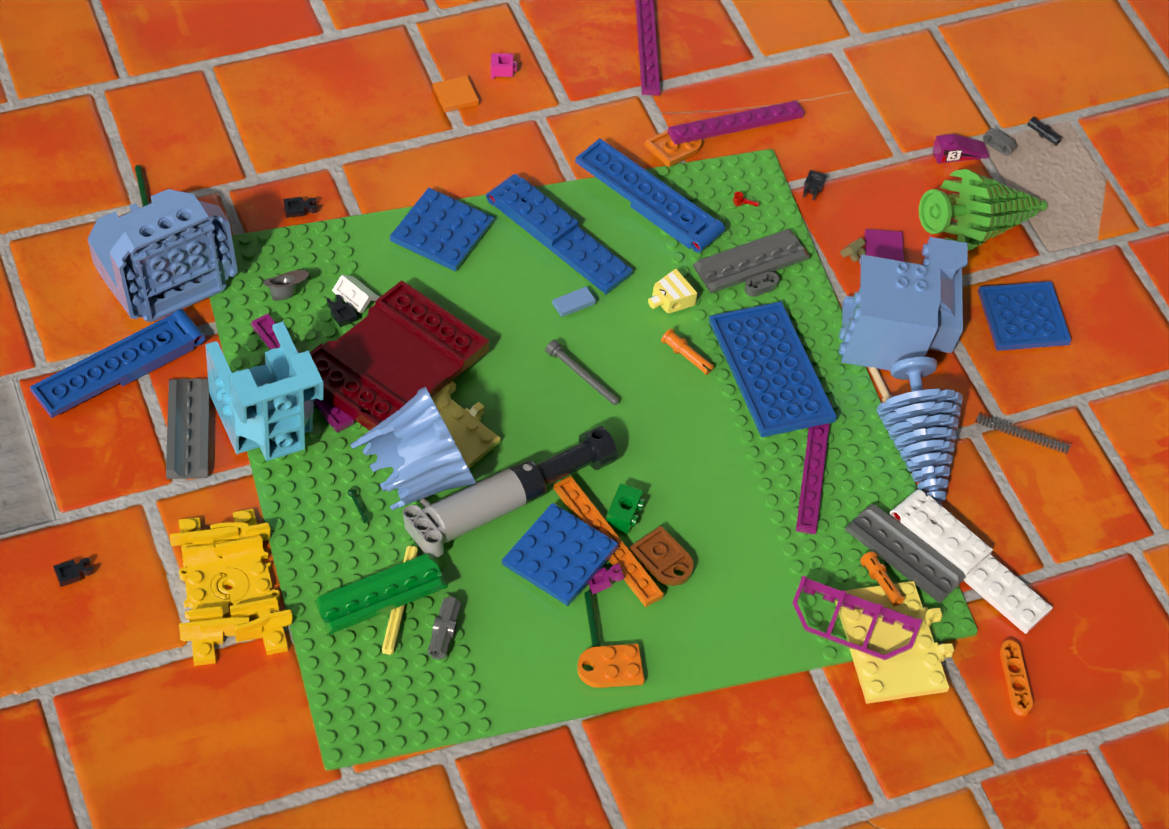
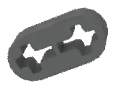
[983,128,1016,156]
[744,272,779,297]

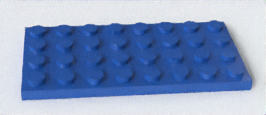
[709,302,836,438]

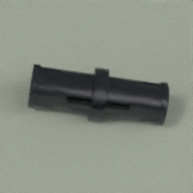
[1027,117,1062,146]

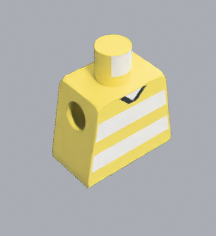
[648,269,697,314]

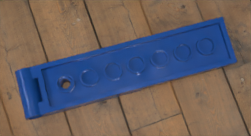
[575,138,725,253]
[486,174,633,294]
[30,309,206,418]

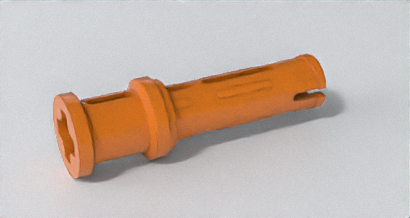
[661,328,714,375]
[860,551,904,606]

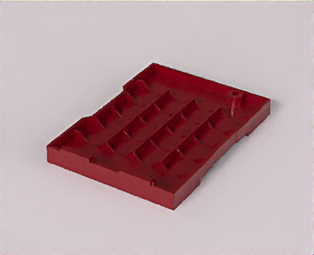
[310,280,490,431]

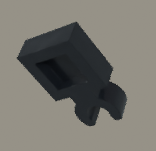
[803,170,827,201]
[283,197,318,218]
[327,294,357,328]
[53,558,94,587]

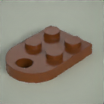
[629,526,693,586]

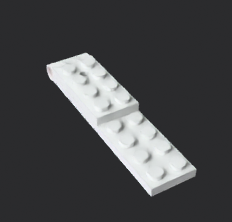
[890,490,1053,634]

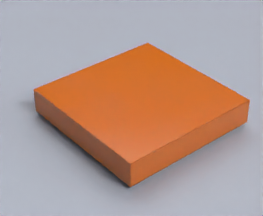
[433,75,479,113]

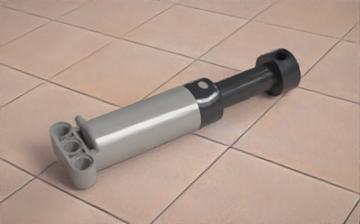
[403,425,618,558]

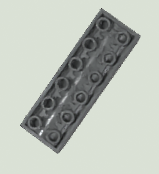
[693,229,810,294]
[166,378,209,479]
[844,504,966,603]

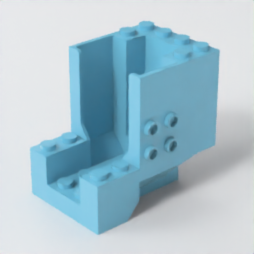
[206,322,323,461]

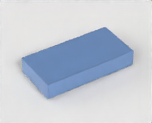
[552,287,595,317]

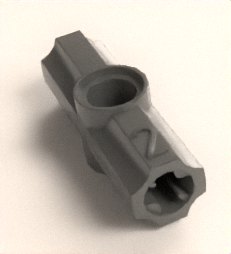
[428,596,461,660]

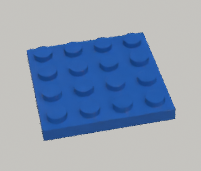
[390,187,494,272]
[978,281,1071,351]
[502,503,618,606]

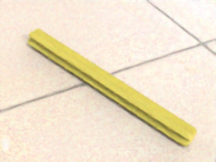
[382,546,418,655]

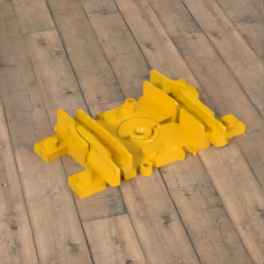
[170,509,292,666]

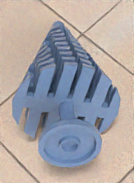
[876,357,963,507]

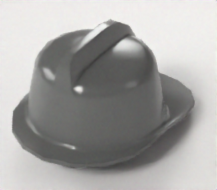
[263,270,309,301]

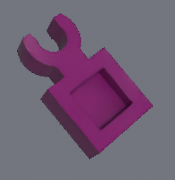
[588,564,625,594]

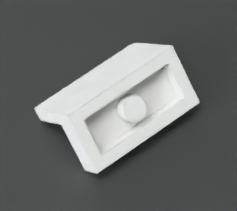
[332,275,379,313]

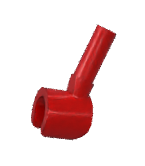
[733,191,759,207]

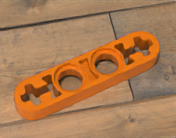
[1000,640,1033,716]

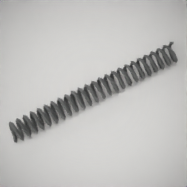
[974,413,1071,454]

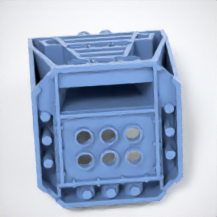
[88,189,238,322]

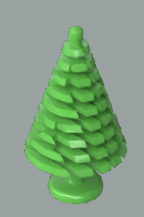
[919,169,1047,250]

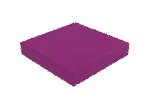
[864,229,904,262]

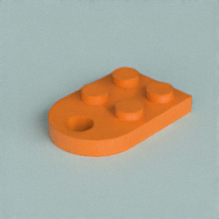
[644,130,702,167]
[577,644,644,688]

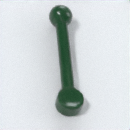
[347,489,368,523]

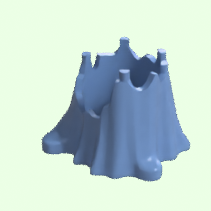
[350,387,476,511]

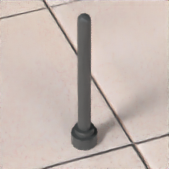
[545,340,619,405]

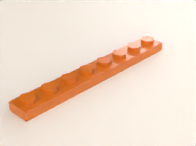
[553,476,663,608]

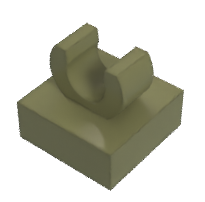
[840,237,866,262]

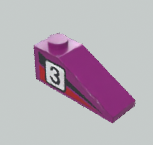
[932,134,989,164]

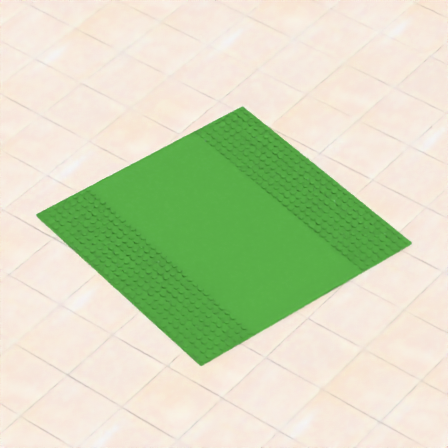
[209,149,978,771]

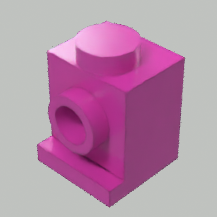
[491,53,516,79]

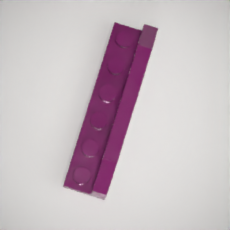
[792,576,922,661]

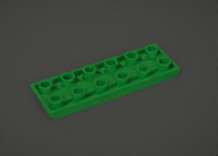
[315,553,448,635]

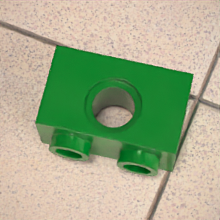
[606,483,645,533]

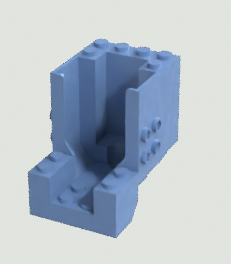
[839,237,968,370]

